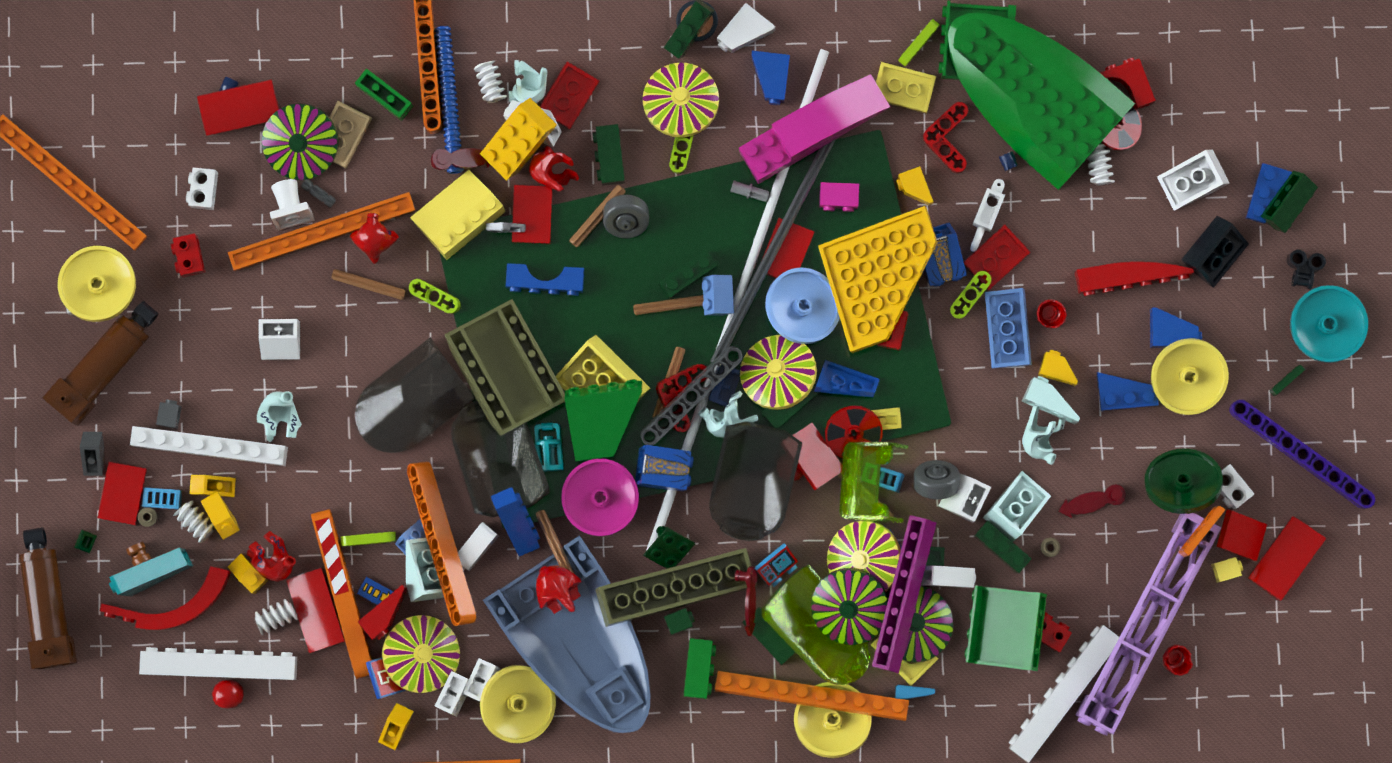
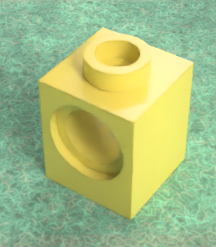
[1211,557,1243,583]

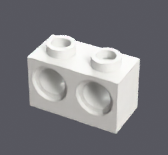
[186,168,218,210]
[1221,464,1254,509]
[463,658,501,701]
[435,671,469,717]

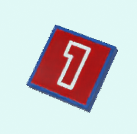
[366,657,407,699]

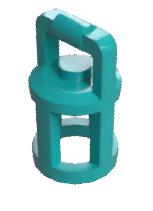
[534,422,564,472]

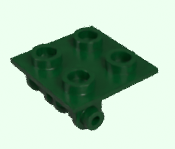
[643,526,695,569]

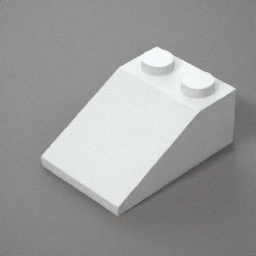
[1157,150,1230,211]

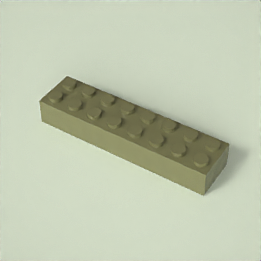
[595,548,757,627]

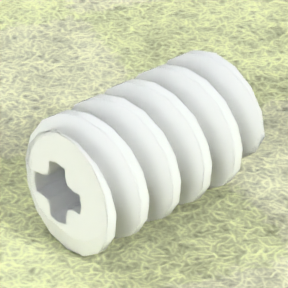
[474,61,507,103]
[1087,144,1115,185]
[173,501,214,543]
[255,599,298,635]

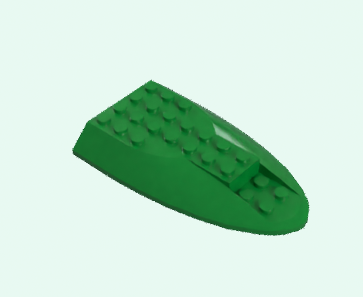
[948,13,1135,190]

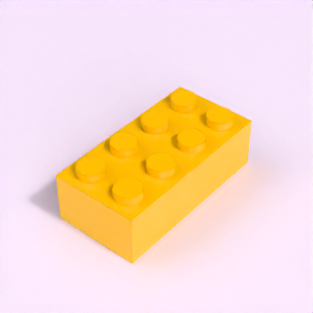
[480,98,557,181]

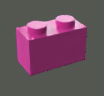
[819,182,859,212]

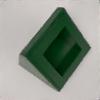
[74,530,97,554]

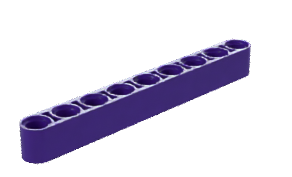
[1229,400,1375,509]

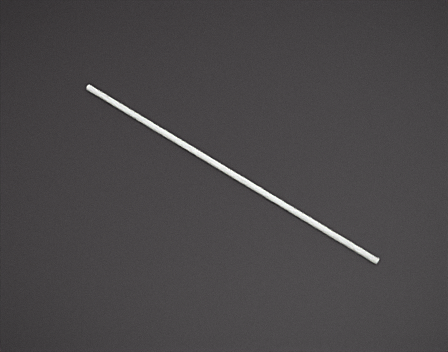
[646,49,829,550]

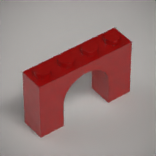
[1097,57,1156,110]

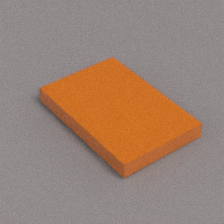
[1178,506,1225,557]

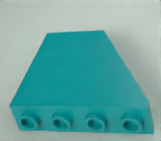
[109,547,193,597]

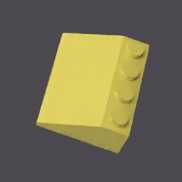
[410,170,505,260]
[556,335,651,403]

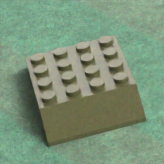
[445,299,565,436]

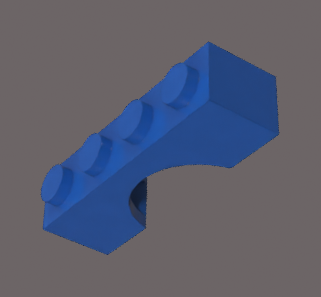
[506,263,584,296]

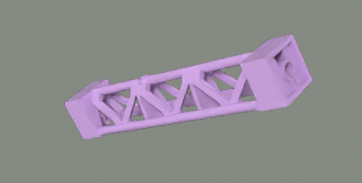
[1075,513,1221,736]

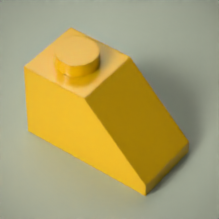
[896,166,933,206]
[1038,350,1078,386]
[190,475,236,497]
[201,491,240,540]
[228,553,268,594]
[378,703,414,750]

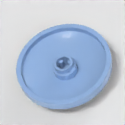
[765,268,840,344]

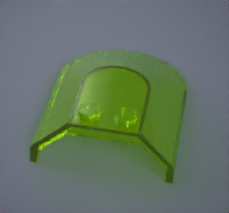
[762,565,871,685]

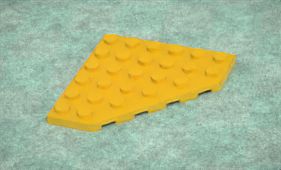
[818,206,938,353]

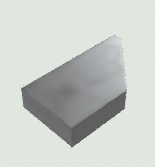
[486,222,526,233]

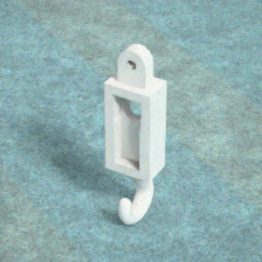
[970,179,1005,252]

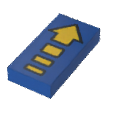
[357,577,393,605]

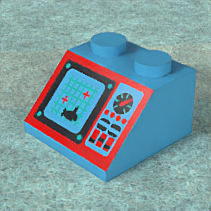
[755,543,798,587]

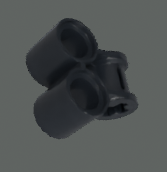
[1287,249,1326,290]

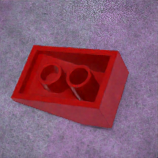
[358,584,407,640]

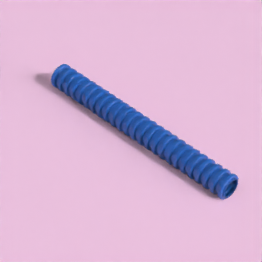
[434,26,464,174]

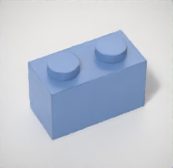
[702,275,734,316]

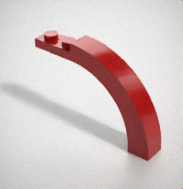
[99,566,231,630]

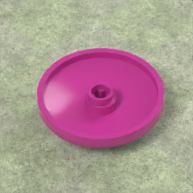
[562,459,639,536]

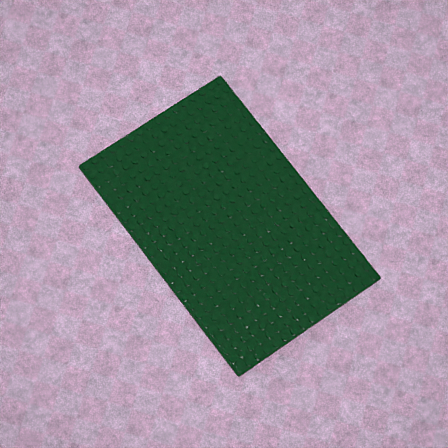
[440,130,951,529]

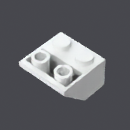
[259,319,300,360]
[938,474,991,523]

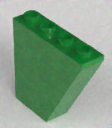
[565,379,642,461]

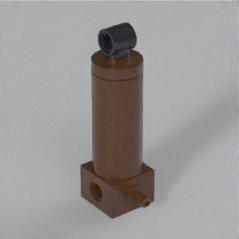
[42,301,159,426]
[19,527,77,670]

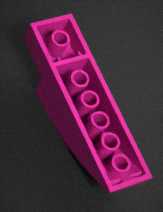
[739,74,890,184]

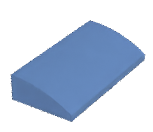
[985,288,1032,368]

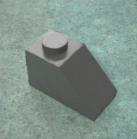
[80,431,104,476]

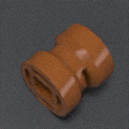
[126,542,152,566]

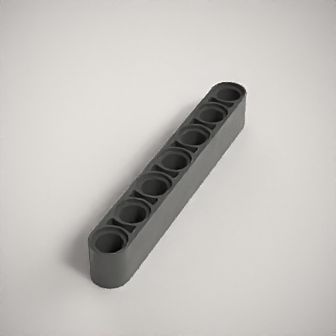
[640,346,743,446]

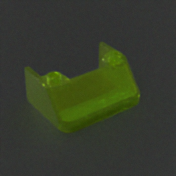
[840,442,908,523]

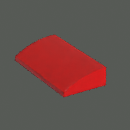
[197,79,279,136]
[1248,516,1326,601]
[286,568,345,653]

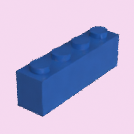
[491,487,540,557]

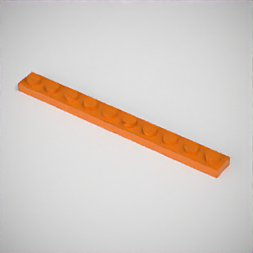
[0,114,148,251]
[228,192,416,271]
[715,671,909,721]

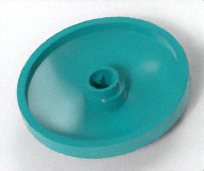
[1290,285,1368,363]

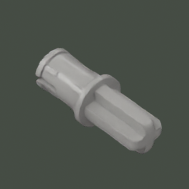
[731,180,769,202]

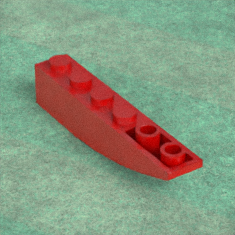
[1075,262,1194,296]

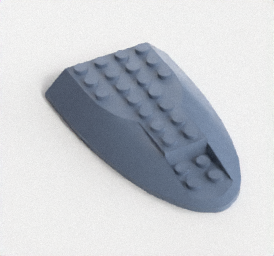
[483,535,651,733]

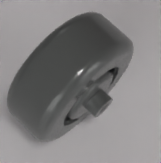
[603,195,649,238]
[913,460,960,500]

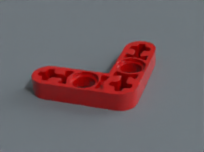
[923,102,968,173]
[656,364,707,432]

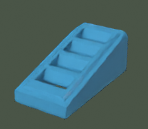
[860,462,904,493]
[142,488,182,510]
[894,685,935,700]

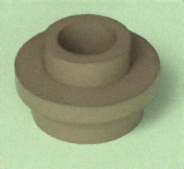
[138,508,157,527]
[1041,538,1060,557]

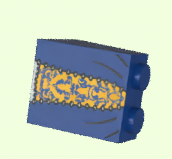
[924,223,967,287]
[635,445,693,491]

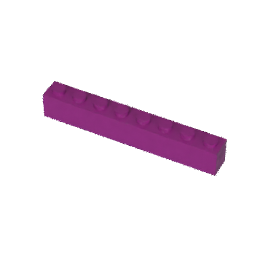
[872,515,937,673]

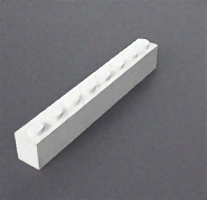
[130,426,288,466]
[1009,625,1119,763]
[139,647,297,680]

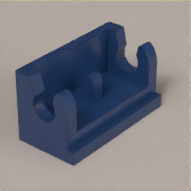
[709,365,740,407]

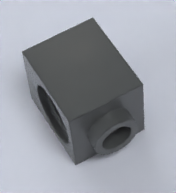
[156,399,182,429]

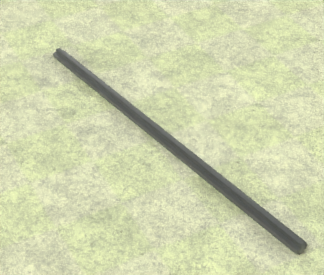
[711,139,836,366]

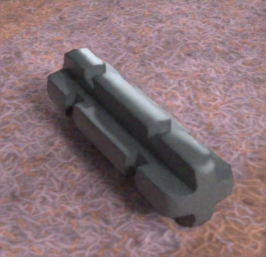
[301,179,336,207]

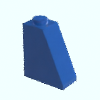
[751,51,790,105]
[1150,308,1202,348]

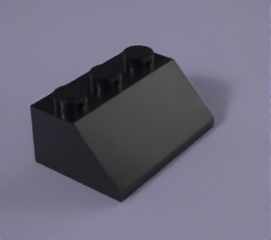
[1181,216,1249,288]

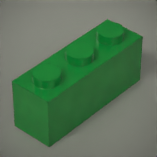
[355,68,414,121]
[684,638,716,699]

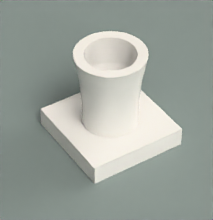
[270,179,315,231]

